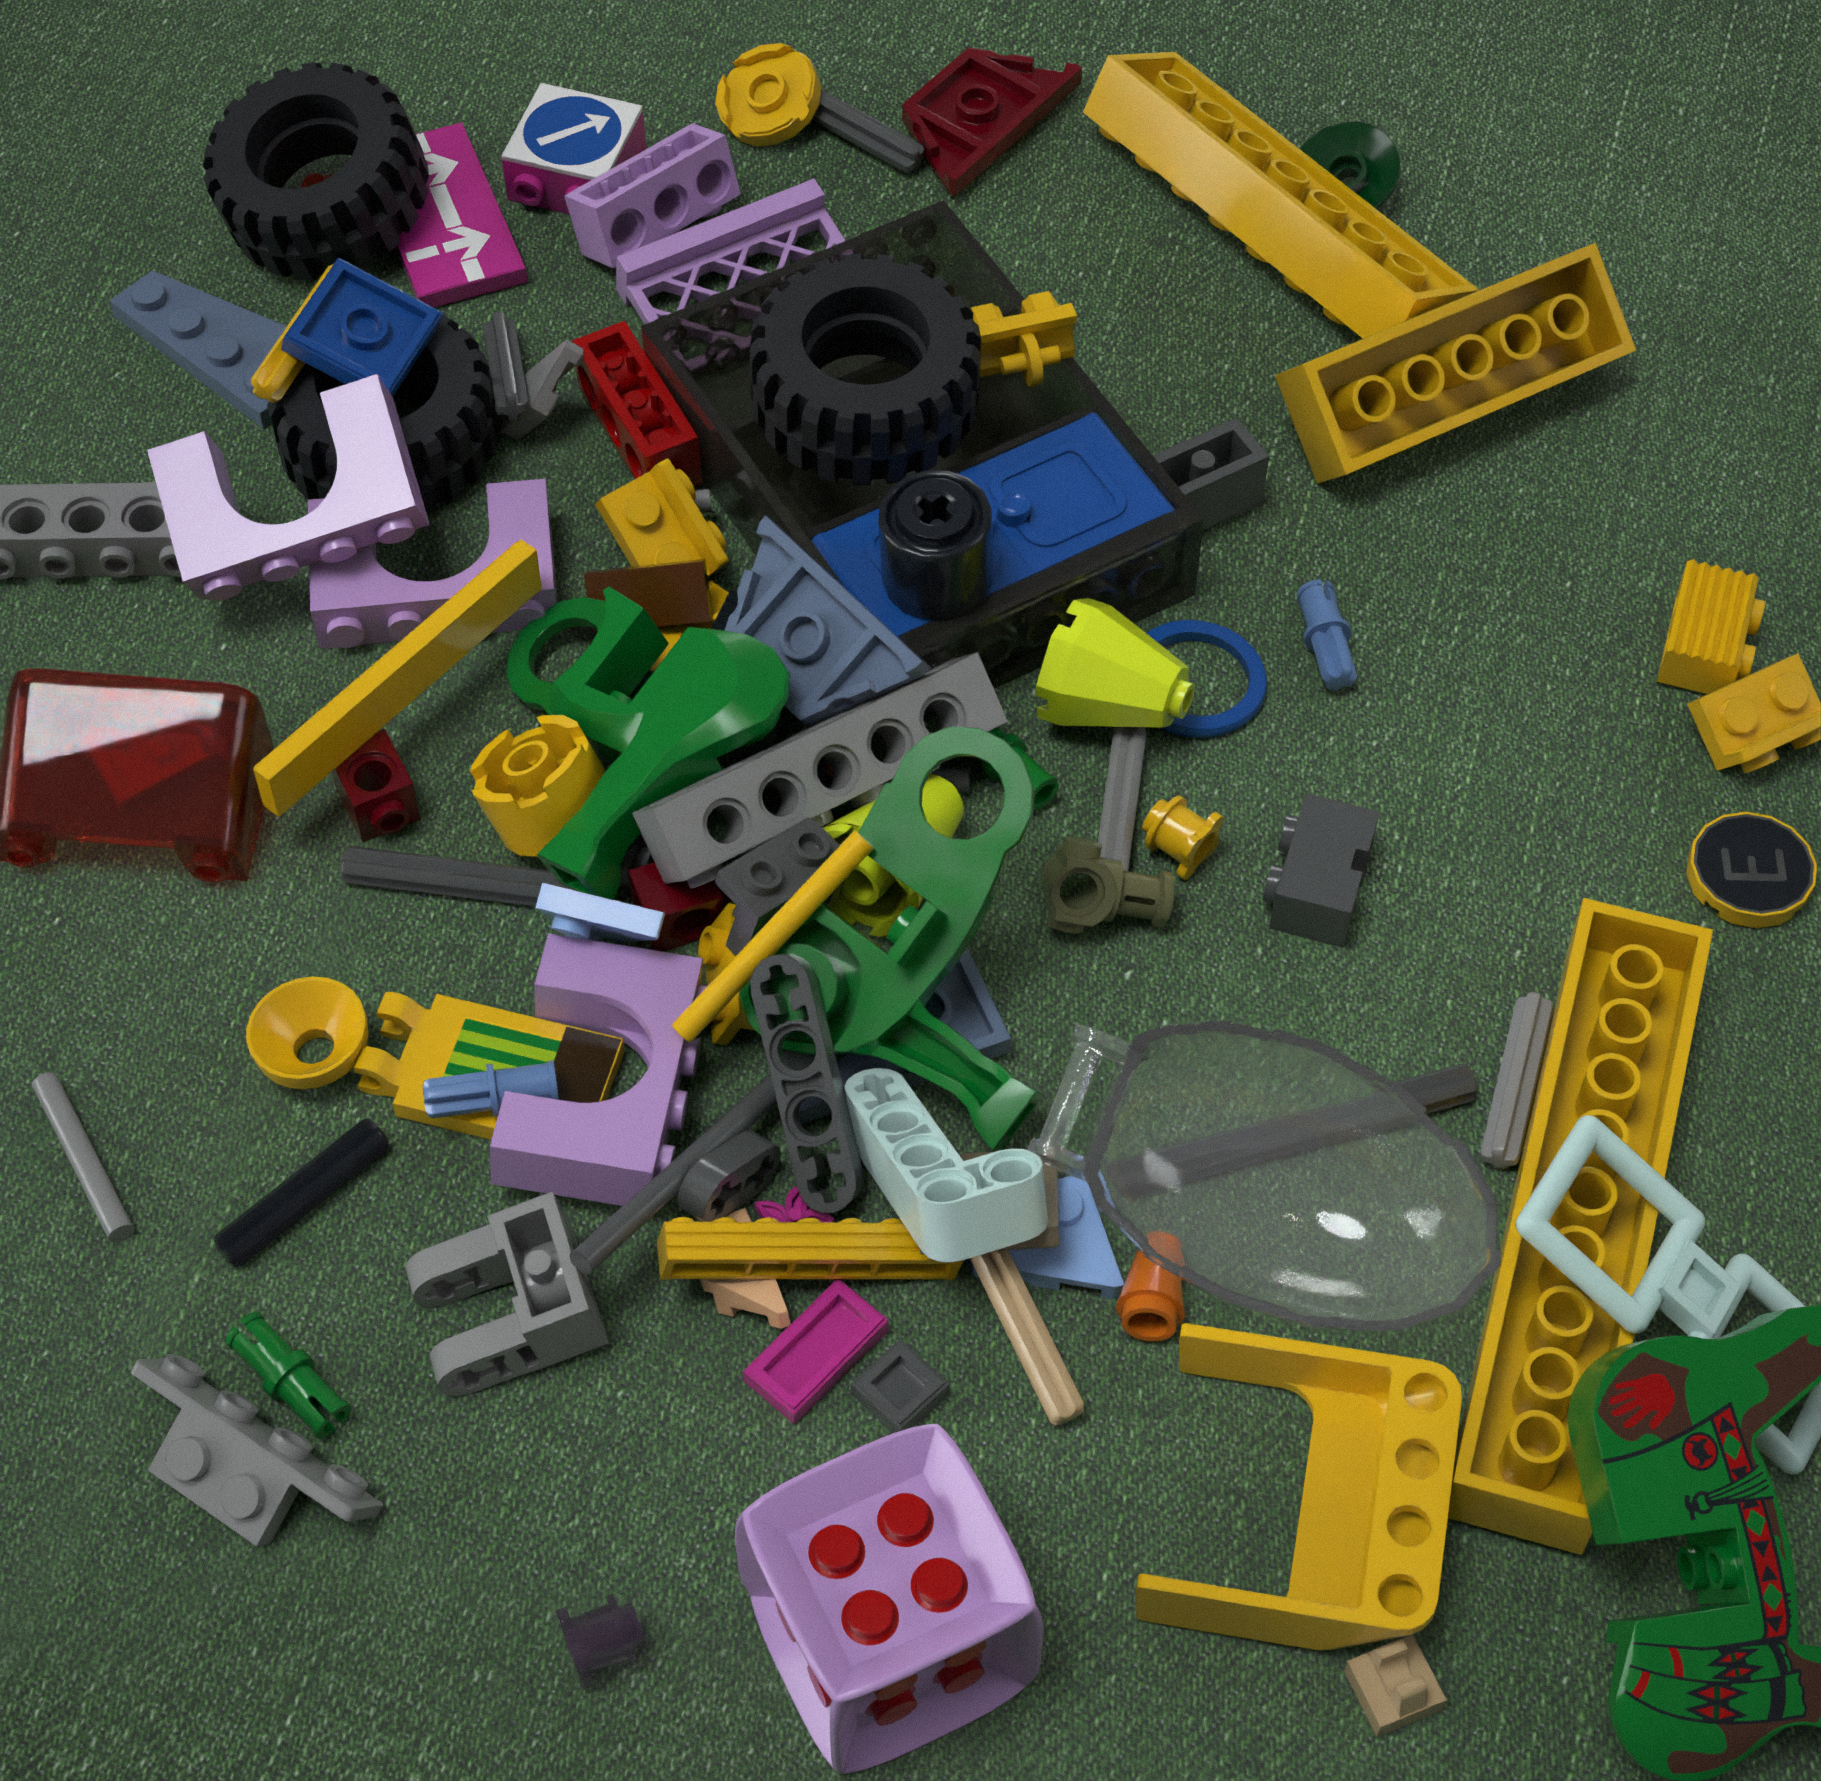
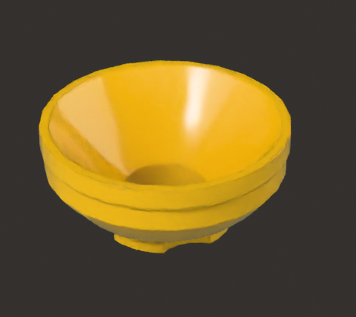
[246,976,368,1089]

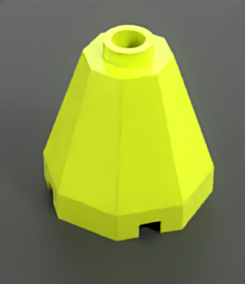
[1036,598,1195,728]

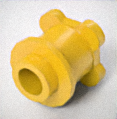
[1142,795,1225,880]

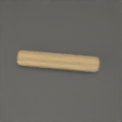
[970,1250,1084,1426]

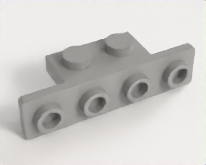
[130,1354,383,1546]

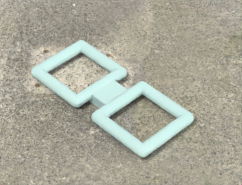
[1516,1115,1821,1475]

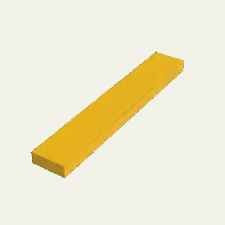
[253,539,542,817]

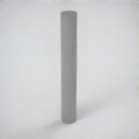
[32,1072,134,1242]

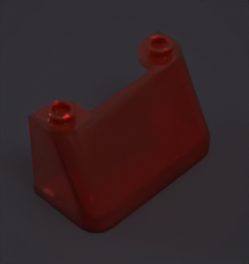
[0,668,274,883]

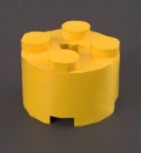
[470,715,606,857]

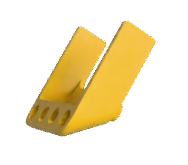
[1136,1323,1462,1650]

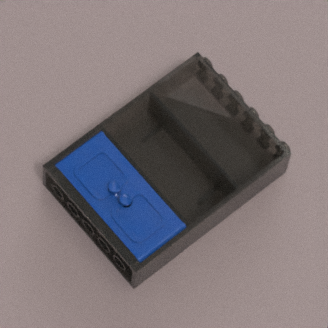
[641,200,1204,722]

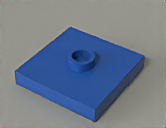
[281,258,443,397]

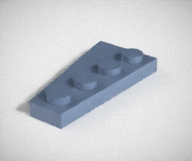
[110,271,287,429]

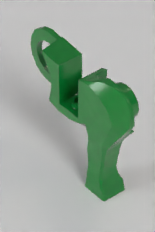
[506,587,790,900]
[739,726,1044,1151]

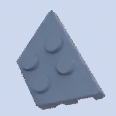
[725,515,931,727]

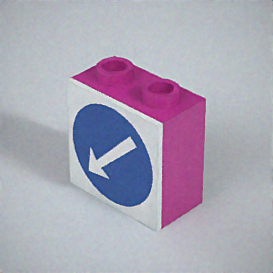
[501,83,646,214]

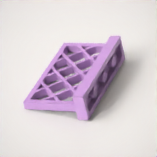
[616,178,854,380]

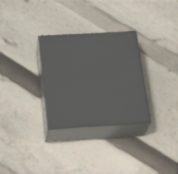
[850,1339,949,1433]

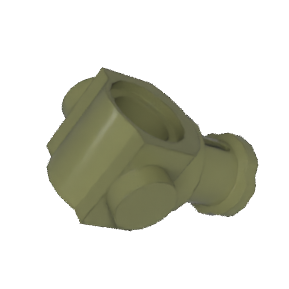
[1041,836,1175,933]

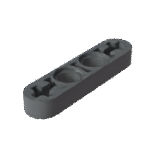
[750,954,864,1213]

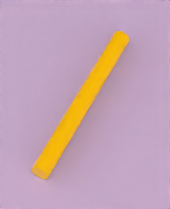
[671,830,874,1043]

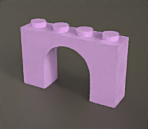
[147,374,430,601]
[308,478,558,649]
[490,933,707,1206]

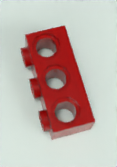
[572,321,702,487]

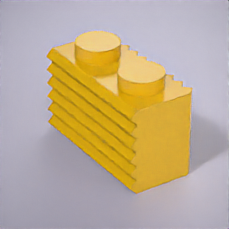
[1656,559,1766,694]

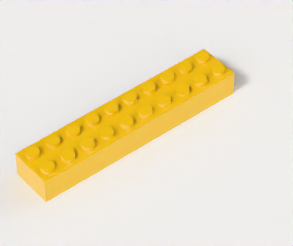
[1448,898,1713,1555]

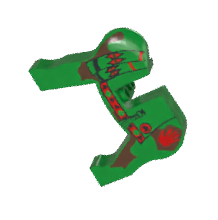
[1568,1304,1821,1781]

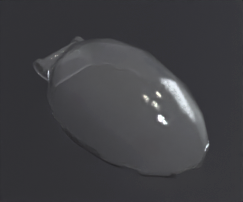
[1027,1021,1501,1331]

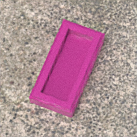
[743,1279,889,1425]

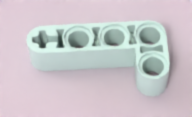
[844,1068,1048,1262]

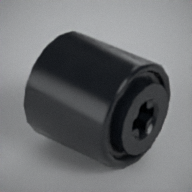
[878,470,993,620]

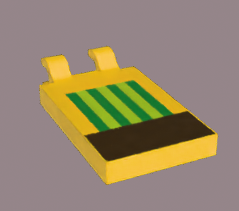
[354,992,625,1140]

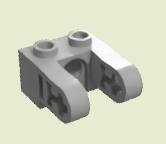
[405,1191,609,1396]

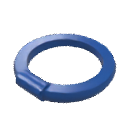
[1146,620,1267,738]

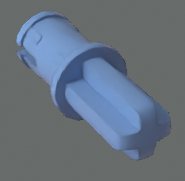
[1296,579,1357,691]
[423,1060,559,1118]

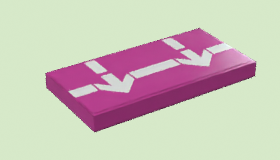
[395,122,528,308]

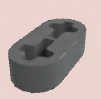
[677,1129,781,1222]

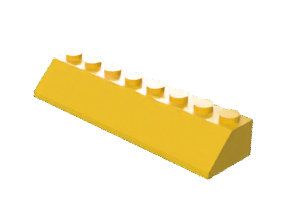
[1083,52,1479,338]

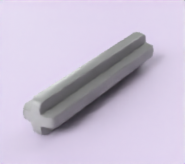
[1098,727,1147,871]
[1480,992,1554,1170]

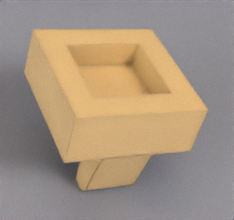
[1344,1634,1447,1737]

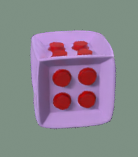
[735,1424,1044,1774]

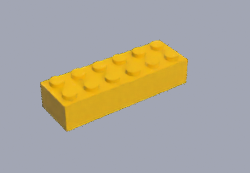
[1275,243,1636,483]

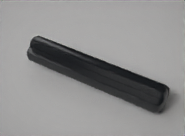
[214,1119,389,1267]

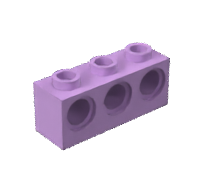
[564,123,741,268]

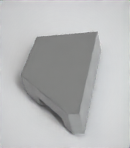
[500,339,584,440]

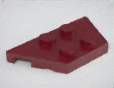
[902,47,1082,196]

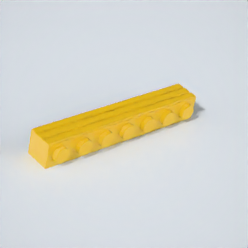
[657,1217,964,1280]

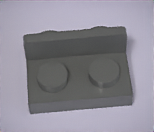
[715,818,846,956]

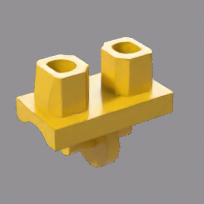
[971,291,1077,387]

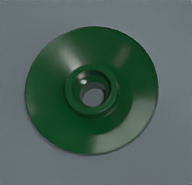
[1300,122,1401,209]

